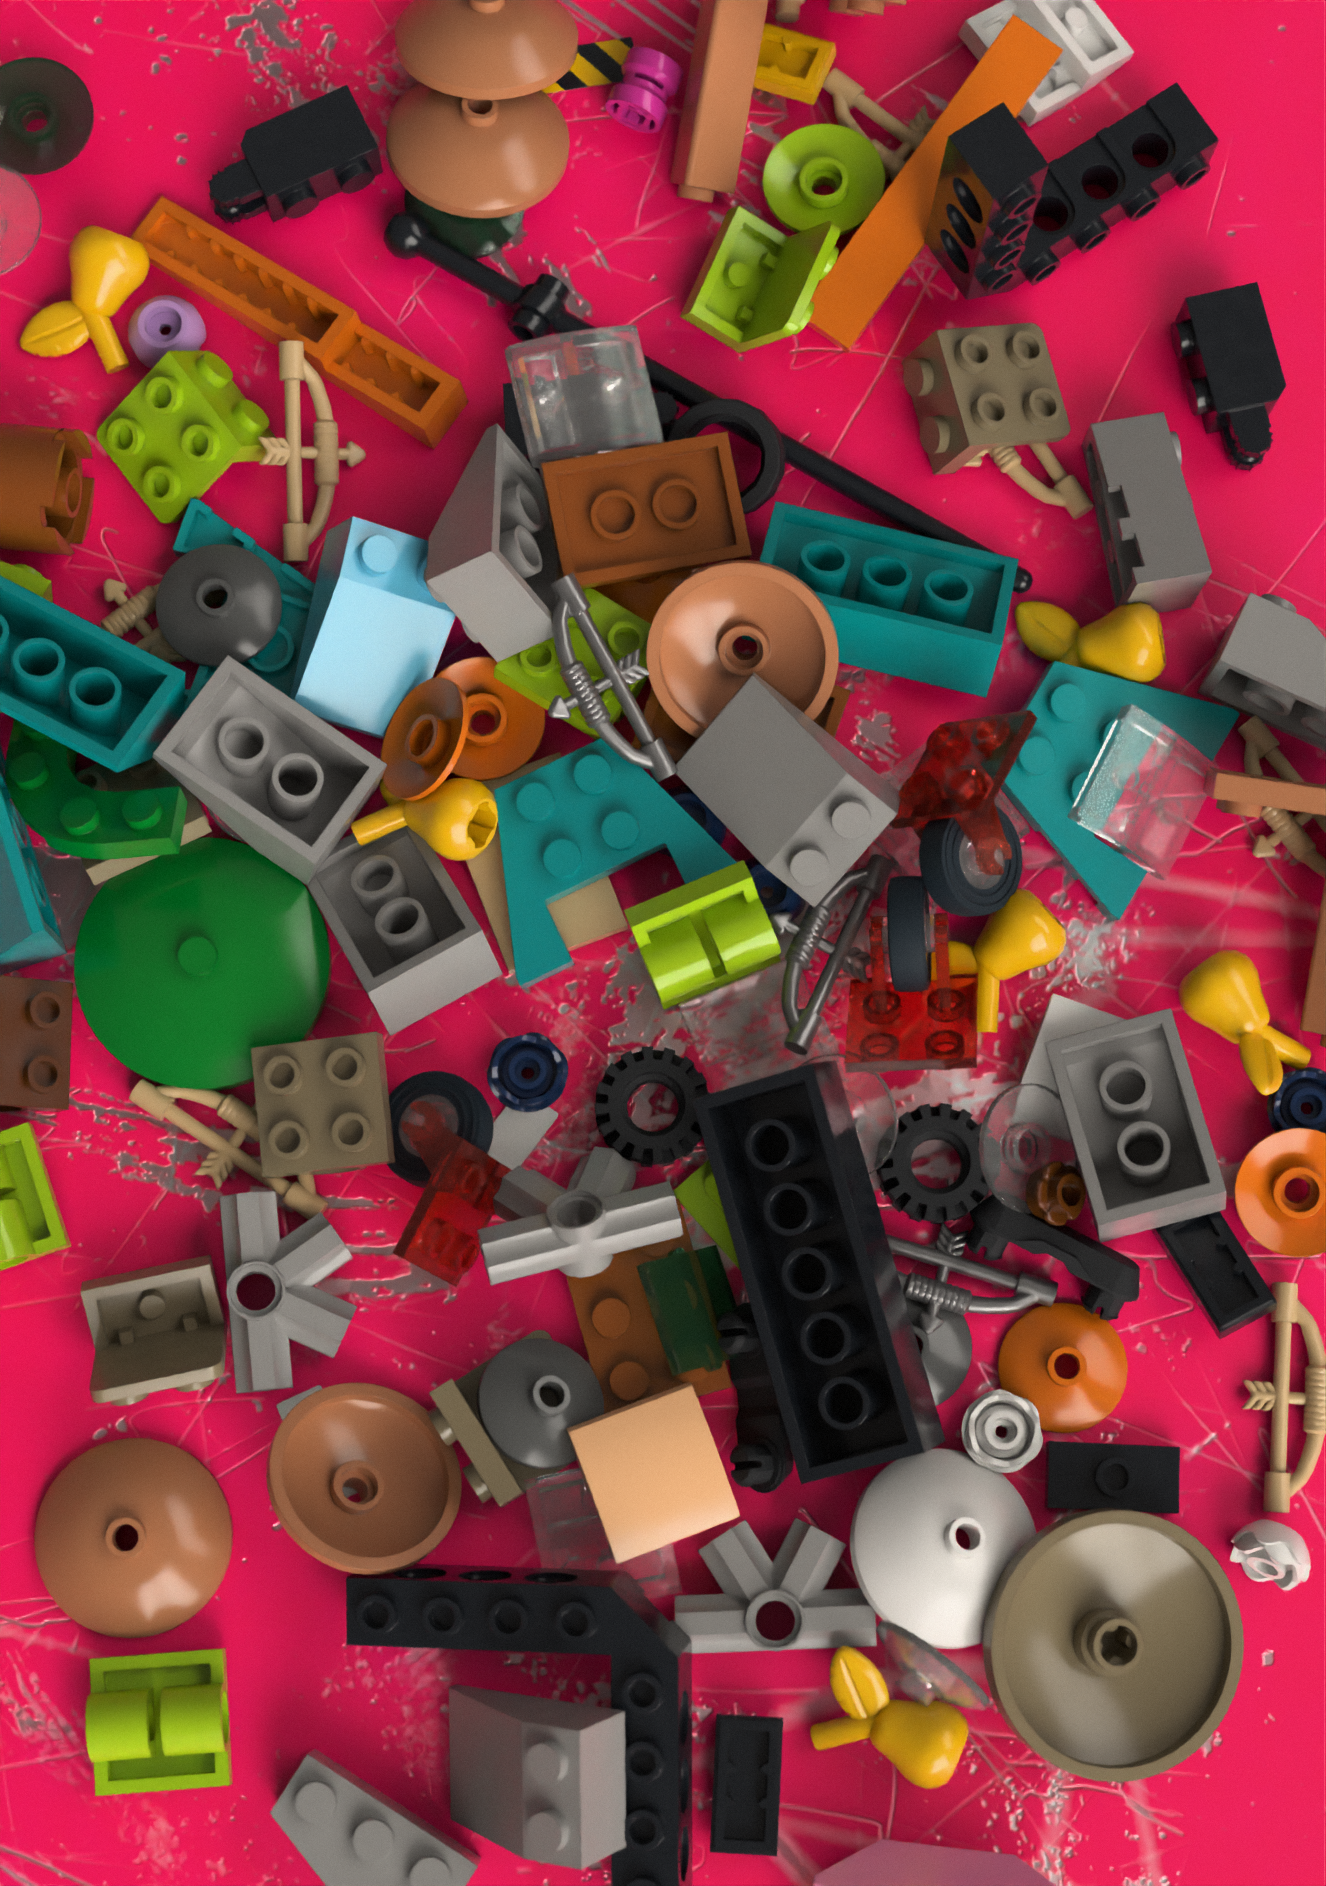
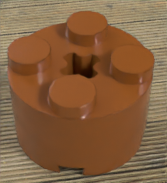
[0,423,94,556]

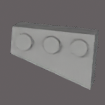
[1082,412,1212,613]
[270,1749,481,1886]

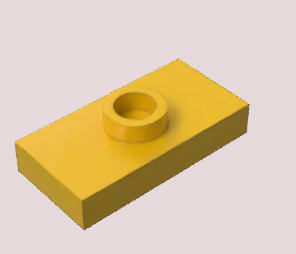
[753,23,836,105]

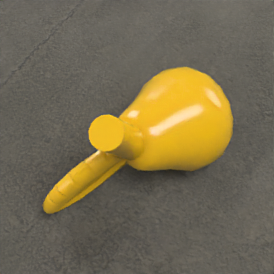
[19,225,150,374]
[1015,601,1166,684]
[351,778,498,861]
[925,888,1067,1033]
[1178,950,1311,1095]
[811,1645,969,1789]

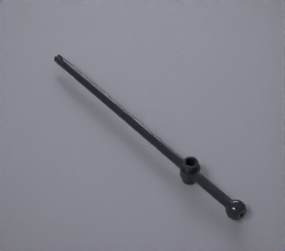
[383,210,1033,593]

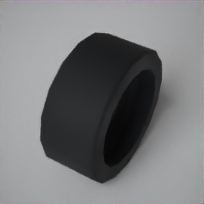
[666,398,786,515]

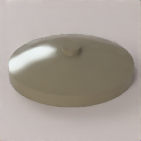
[983,1508,1244,1782]

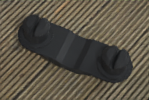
[965,1192,1140,1321]
[717,1302,794,1493]

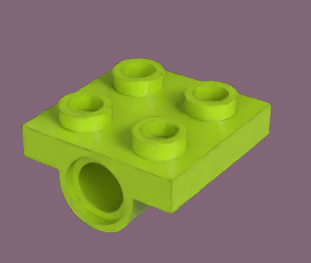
[494,588,651,740]
[624,860,781,1010]
[0,1122,71,1271]
[85,1648,233,1796]

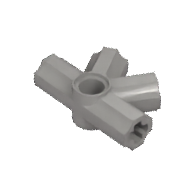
[477,1146,683,1286]
[219,1191,357,1394]
[675,1518,877,1654]

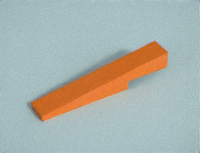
[807,14,1063,354]
[130,196,469,450]

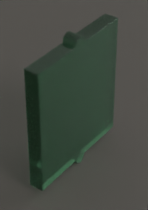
[636,1245,739,1376]

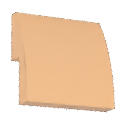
[566,1382,740,1564]

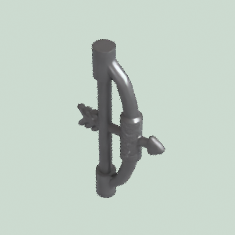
[548,572,679,782]
[769,854,894,1055]
[886,1223,1058,1335]

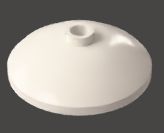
[850,1448,1037,1649]

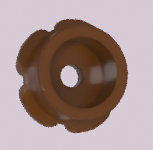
[1025,1161,1086,1226]

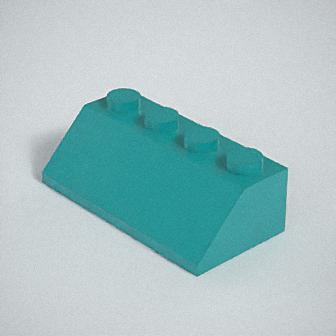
[742,501,1019,697]
[0,575,186,773]
[0,743,67,975]

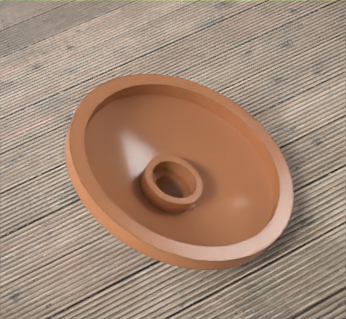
[395,0,578,100]
[386,82,570,218]
[646,560,839,738]
[266,1383,462,1575]
[34,1438,233,1638]

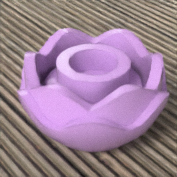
[128,295,206,369]

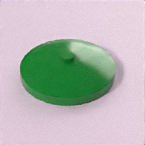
[74,837,332,1091]

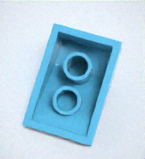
[290,516,456,740]

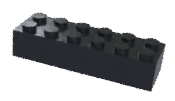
[692,1060,946,1484]

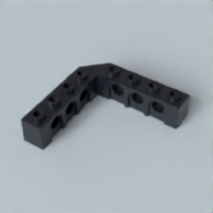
[924,82,1219,300]
[346,1564,692,1886]

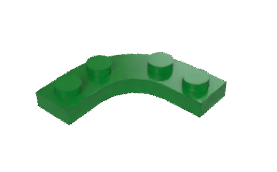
[5,719,188,859]

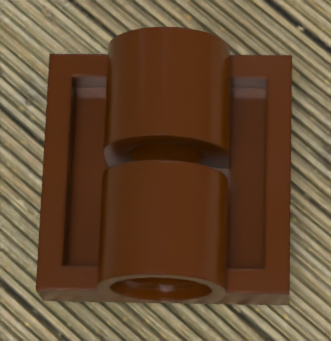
[0,975,73,1112]

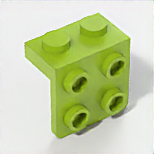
[680,205,841,353]
[97,350,276,523]

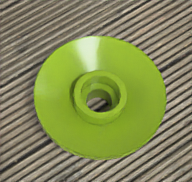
[763,124,885,236]

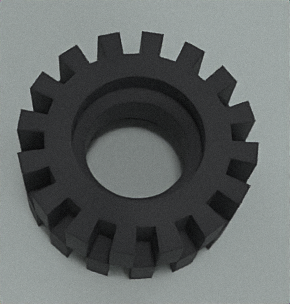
[595,1046,710,1168]
[876,1103,997,1224]

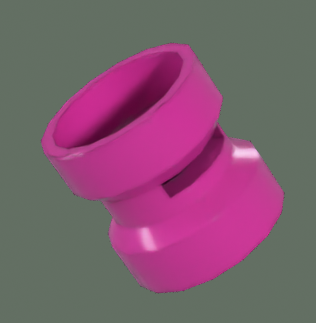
[605,47,683,133]

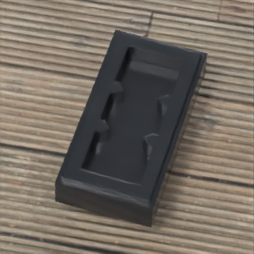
[1152,1211,1277,1340]
[1045,1441,1180,1514]
[709,1713,783,1856]

